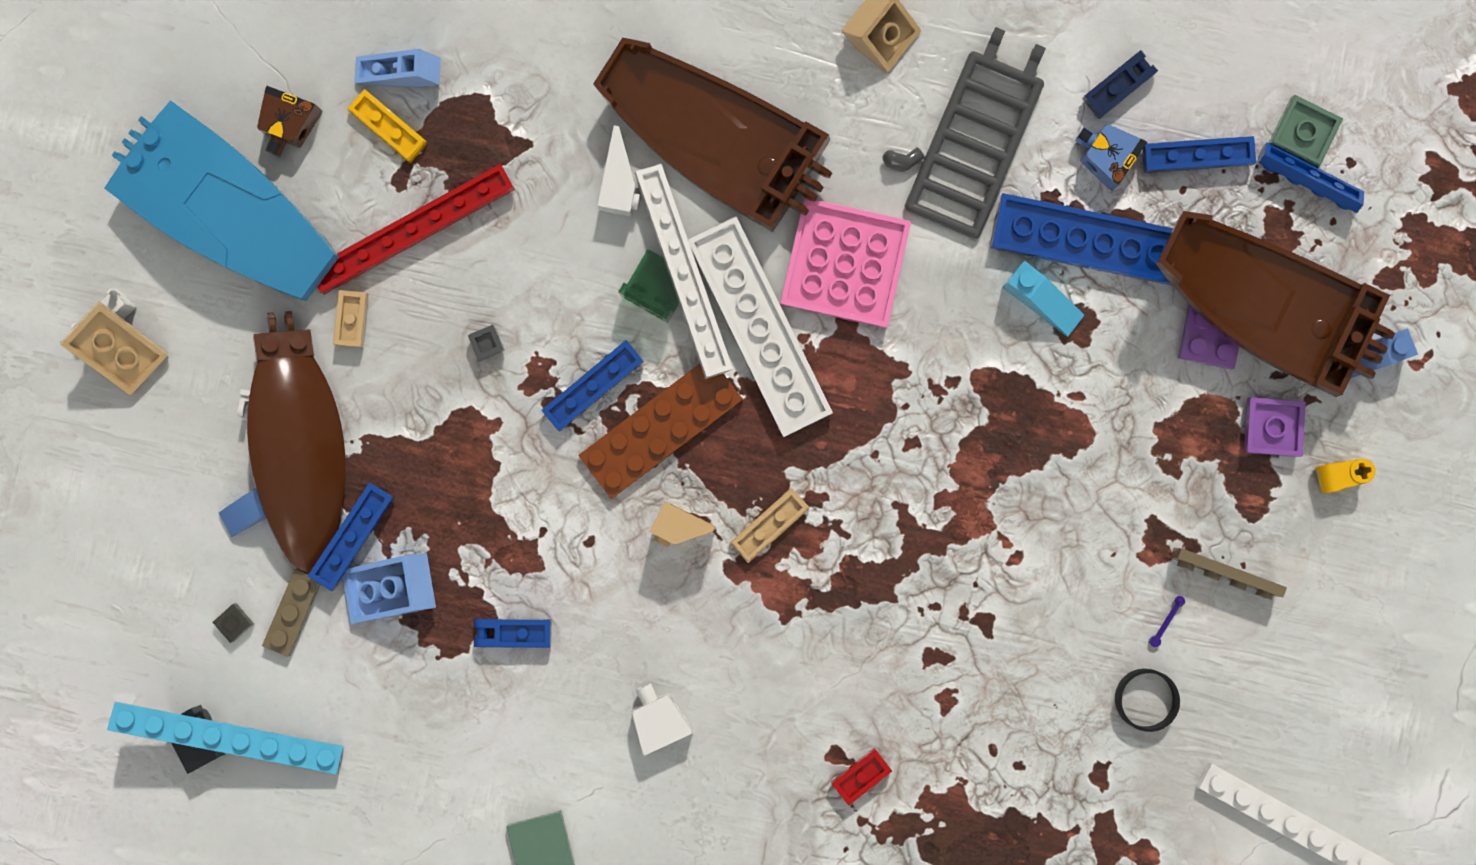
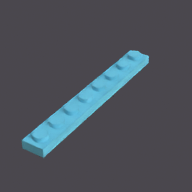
[107,702,343,774]

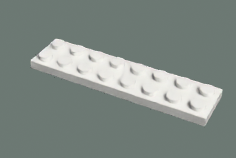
[688,216,833,437]

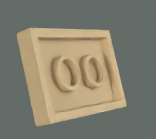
[60,301,168,396]

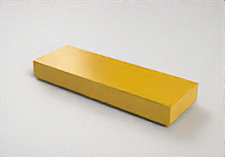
[347,89,428,163]

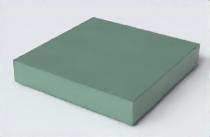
[1269,94,1343,168]
[506,811,575,865]

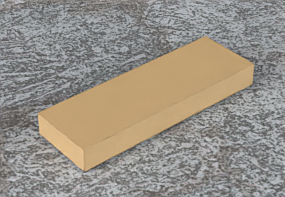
[730,488,810,563]

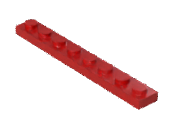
[317,163,515,295]

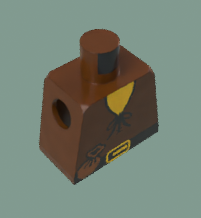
[257,86,322,157]

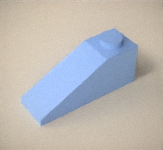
[355,49,441,87]

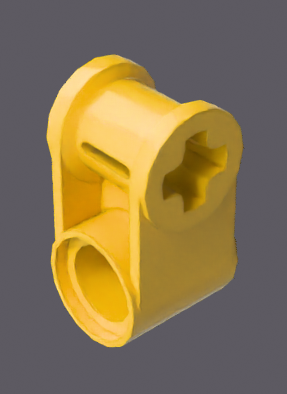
[1315,459,1376,494]

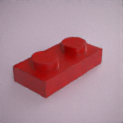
[831,748,892,806]

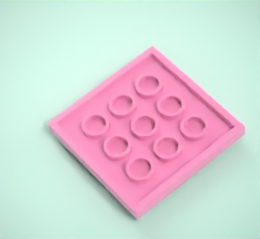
[780,197,911,329]

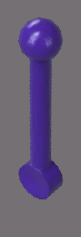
[1149,596,1185,647]

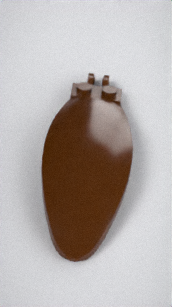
[247,311,345,573]

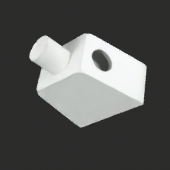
[632,683,694,756]

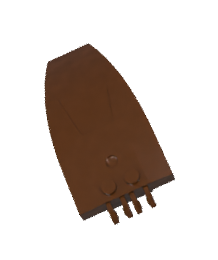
[593,37,832,232]
[1156,211,1395,397]

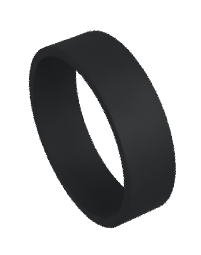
[1115,668,1180,732]

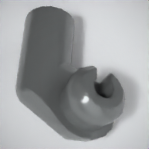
[882,147,925,172]

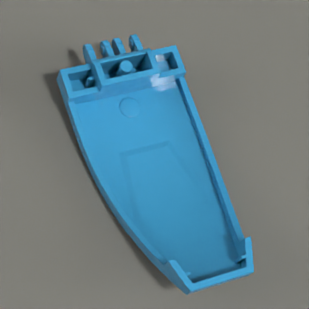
[104,100,339,301]

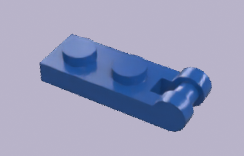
[474,618,552,648]

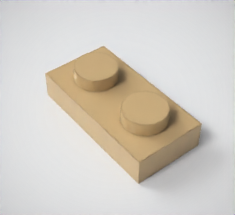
[333,290,369,348]

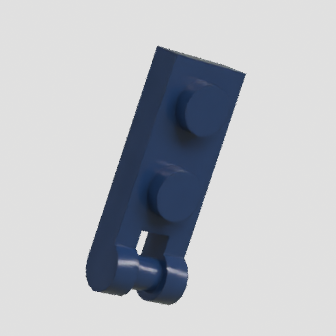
[1082,50,1159,119]

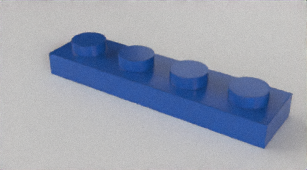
[1142,136,1256,173]
[1258,142,1364,213]
[541,340,644,432]
[308,482,395,591]

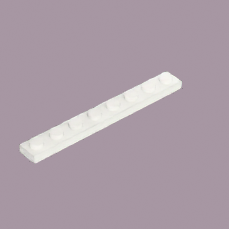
[635,164,733,379]
[1196,762,1394,865]

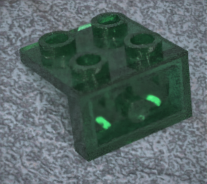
[618,250,679,324]

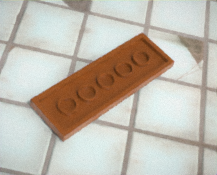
[578,364,743,499]

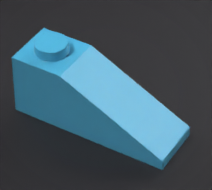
[1002,261,1084,337]

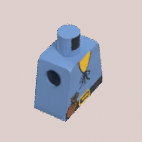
[1075,124,1147,191]

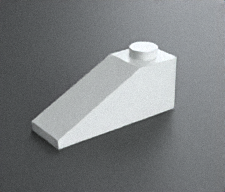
[598,126,641,217]

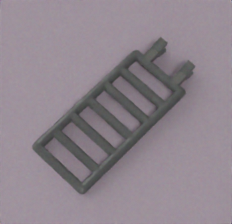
[905,27,1046,239]

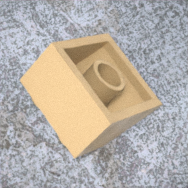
[841,0,921,72]
[650,502,716,547]

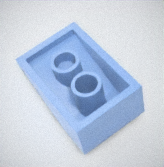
[343,553,436,624]

